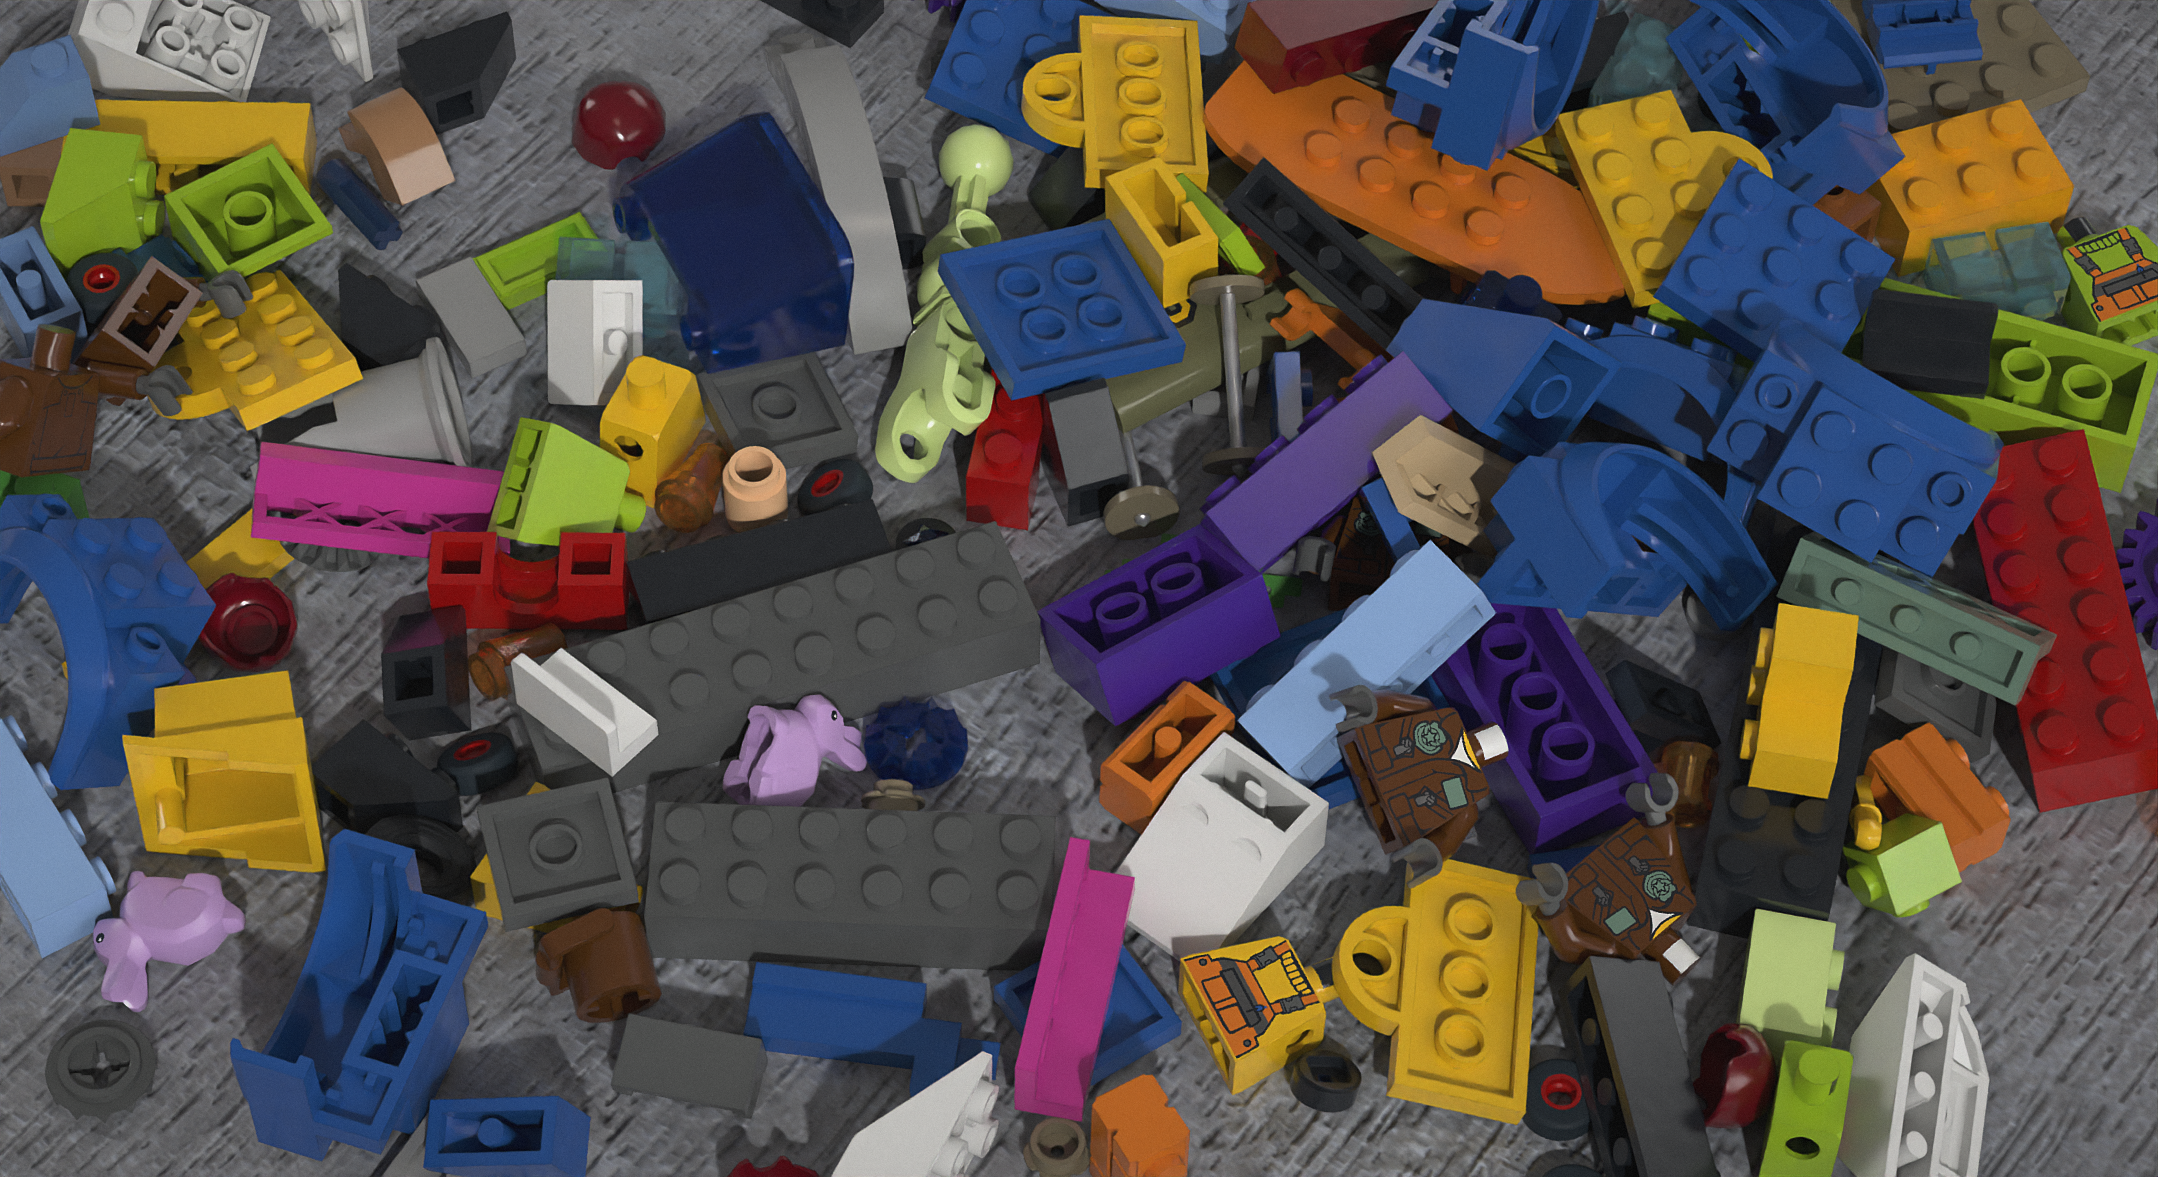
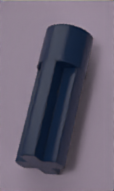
[316,159,403,250]

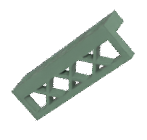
[1777,531,2057,705]

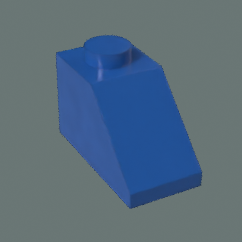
[423,1096,591,1177]

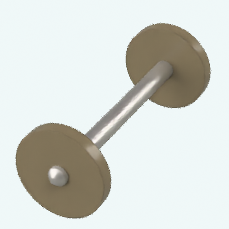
[1189,274,1265,478]
[1103,428,1180,540]

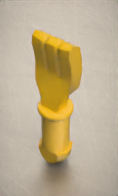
[1848,775,1882,851]

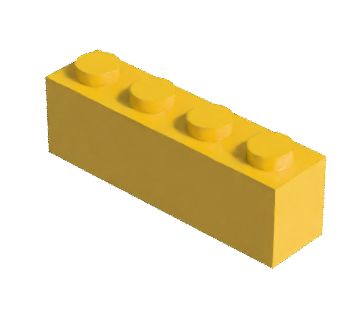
[61,99,317,195]

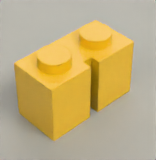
[1105,156,1218,308]

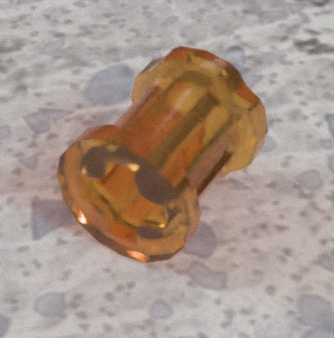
[1662,741,1720,828]

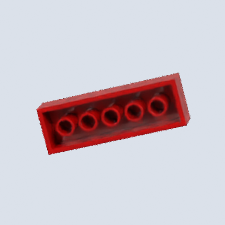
[1972,429,2158,813]

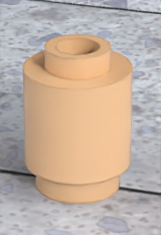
[723,446,788,533]

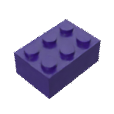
[1037,524,1281,727]

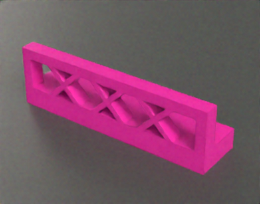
[251,442,510,559]
[1014,837,1135,1122]

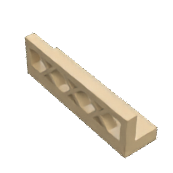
[1372,415,1517,559]

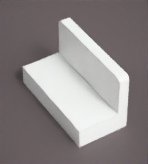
[547,280,643,405]
[511,648,658,777]

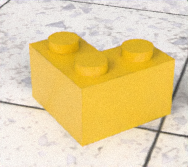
[1739,603,1859,799]

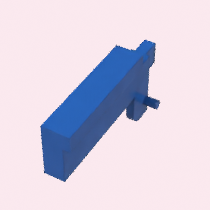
[743,962,1001,1098]

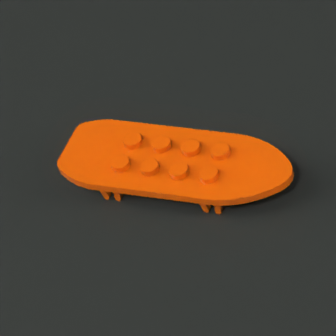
[1203,60,1627,305]

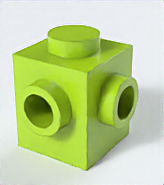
[1843,813,1962,917]

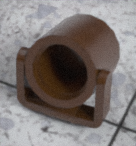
[536,908,662,1023]

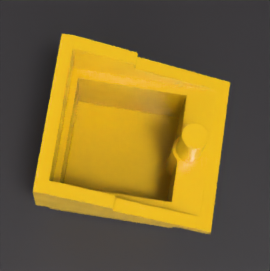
[122,670,326,873]

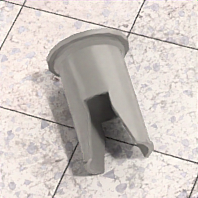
[250,337,475,513]

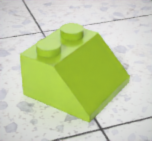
[40,128,165,282]
[164,144,333,283]

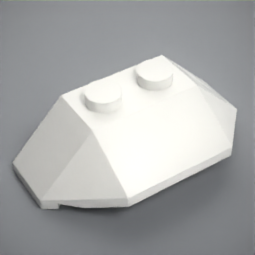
[1837,953,1989,1177]

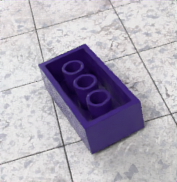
[1199,351,1453,574]
[1431,603,1658,854]

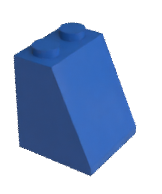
[1386,299,1623,457]

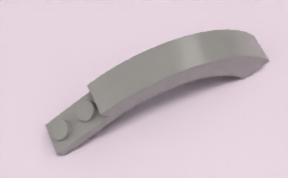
[765,33,913,355]

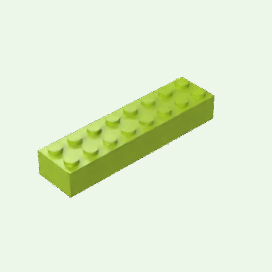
[1647,278,2158,493]

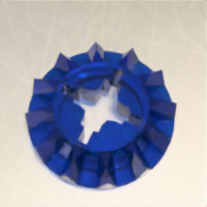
[864,696,968,790]

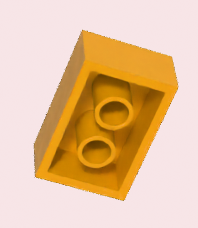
[1866,99,2074,277]

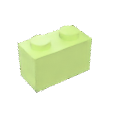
[1736,909,1845,1065]

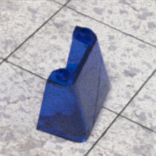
[612,111,854,374]

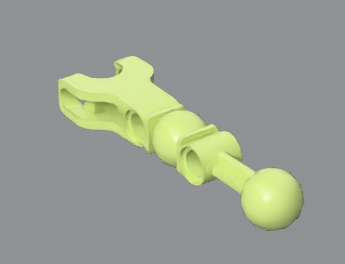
[875,124,1013,483]

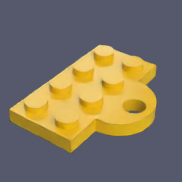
[1021,15,1209,193]
[1555,90,1773,309]
[147,270,363,431]
[1332,859,1538,1125]

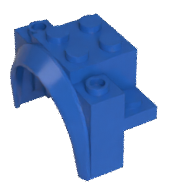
[1386,0,1600,171]
[1665,0,1906,205]
[1498,315,1762,531]
[1706,318,2004,578]
[1477,441,1778,631]
[0,494,216,790]
[230,829,488,1161]

